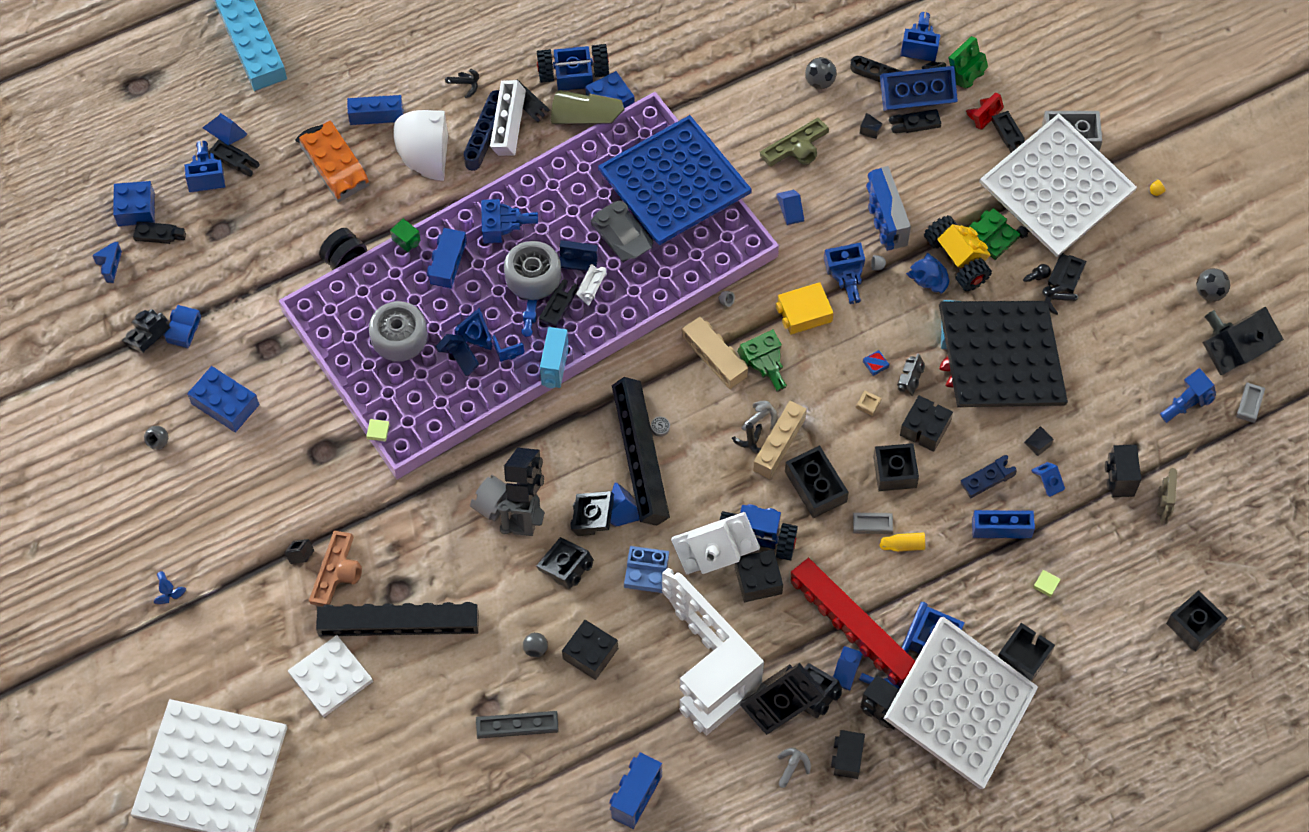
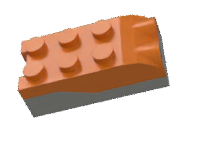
[299,120,369,202]

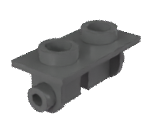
[897,354,925,396]

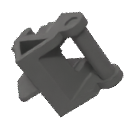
[498,494,545,536]

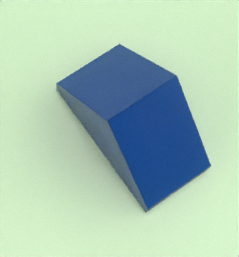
[776,190,804,225]

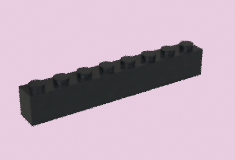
[612,377,670,526]
[316,602,479,637]

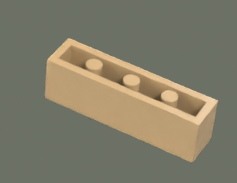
[682,316,748,389]
[753,401,807,479]

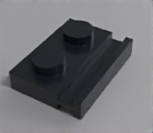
[1048,253,1087,294]

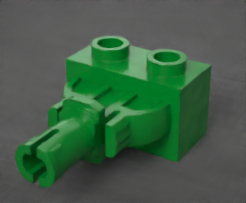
[737,329,787,392]

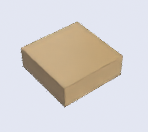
[856,391,882,416]

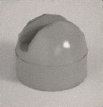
[871,255,886,270]
[718,291,735,307]

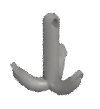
[742,401,778,431]
[778,748,811,788]

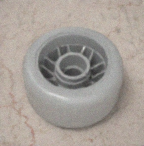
[504,241,561,300]
[369,301,428,362]

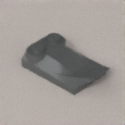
[591,201,653,263]

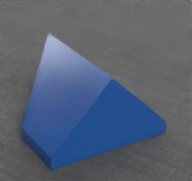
[202,113,247,145]
[455,307,493,350]
[610,483,640,527]

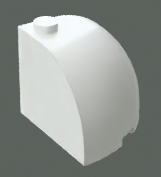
[394,110,448,181]

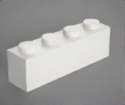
[490,80,526,156]

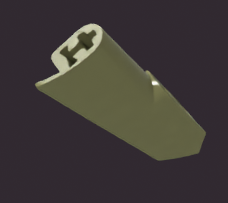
[551,90,625,124]

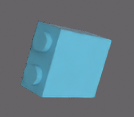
[540,327,569,388]

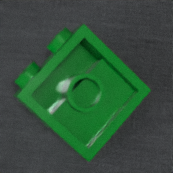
[948,36,988,89]
[969,208,1020,260]

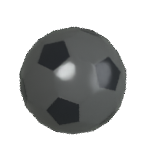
[805,57,837,89]
[1196,268,1231,302]

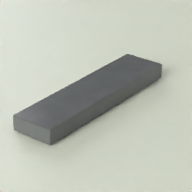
[476,711,559,739]

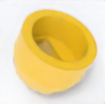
[1150,180,1166,196]

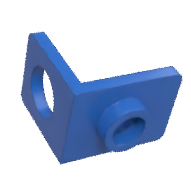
[492,335,525,362]
[1032,462,1065,497]

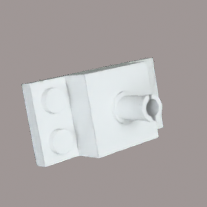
[671,512,760,575]

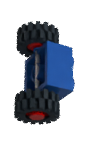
[537,44,609,91]
[720,504,798,561]

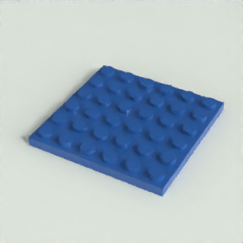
[598,115,752,246]

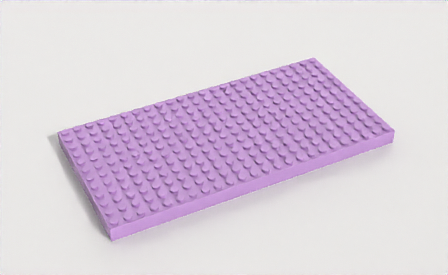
[279,92,779,480]

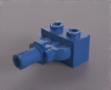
[900,12,940,62]
[184,141,226,192]
[481,199,538,243]
[823,242,865,304]
[1160,368,1216,423]

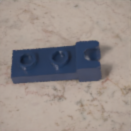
[960,455,1017,499]

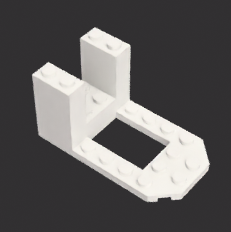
[662,568,764,736]

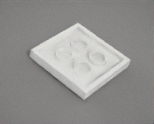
[288,635,373,718]

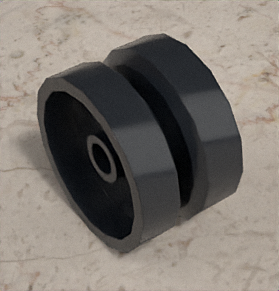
[319,228,367,270]

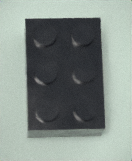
[785,446,849,519]

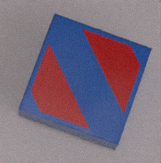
[863,350,889,376]

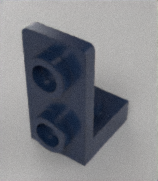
[435,334,479,376]

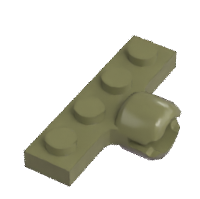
[760,118,829,167]

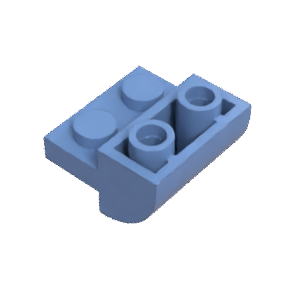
[624,546,669,593]

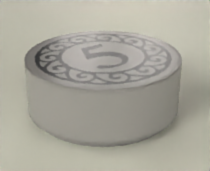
[651,417,670,437]

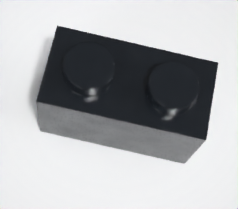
[831,730,865,779]

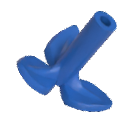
[154,571,186,604]

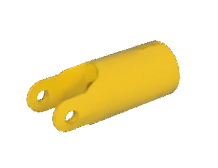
[879,533,925,552]

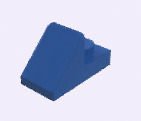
[93,242,122,283]
[833,646,863,691]

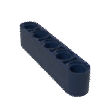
[463,90,500,171]

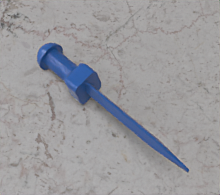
[521,300,537,337]

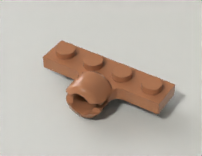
[309,531,362,606]

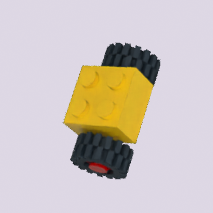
[924,215,992,292]

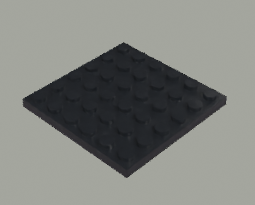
[939,301,1068,407]

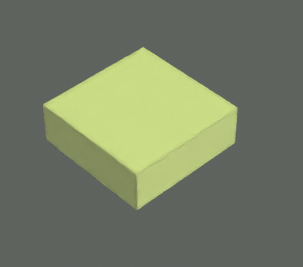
[366,419,390,442]
[1033,570,1061,597]

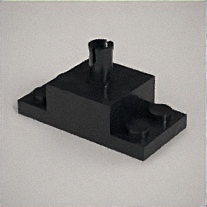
[1202,307,1284,375]
[740,663,827,735]

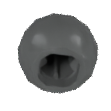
[144,426,169,449]
[523,632,548,657]

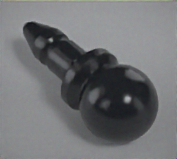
[1023,264,1051,282]

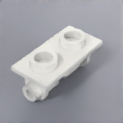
[576,264,607,306]

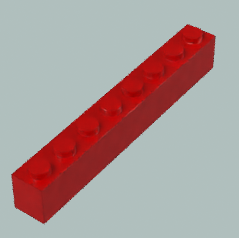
[790,557,915,688]

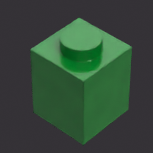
[390,218,421,252]

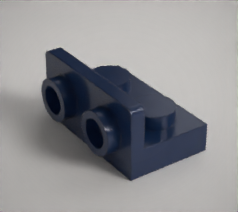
[559,240,599,272]

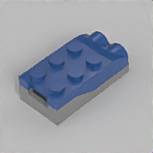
[866,166,911,251]

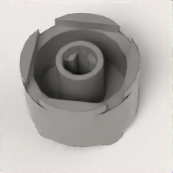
[470,475,507,522]

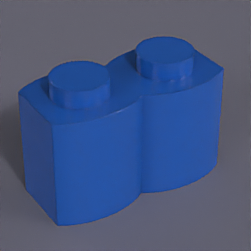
[163,305,201,348]

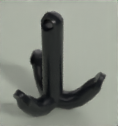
[445,68,479,98]
[1042,285,1078,315]
[732,422,762,454]

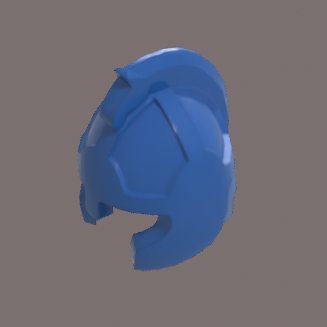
[906,253,949,294]

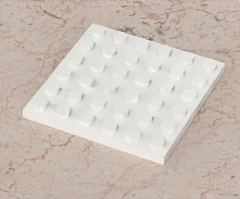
[979,113,1137,257]
[883,617,1038,789]
[131,699,287,832]

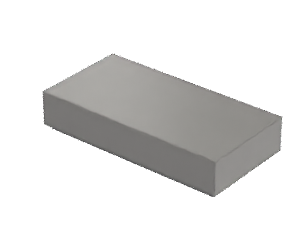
[1236,383,1265,423]
[853,513,893,534]

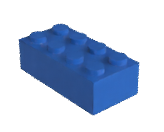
[880,66,958,111]

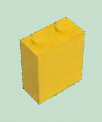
[775,282,834,335]

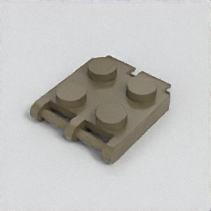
[1157,468,1177,525]

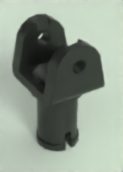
[1204,310,1233,337]

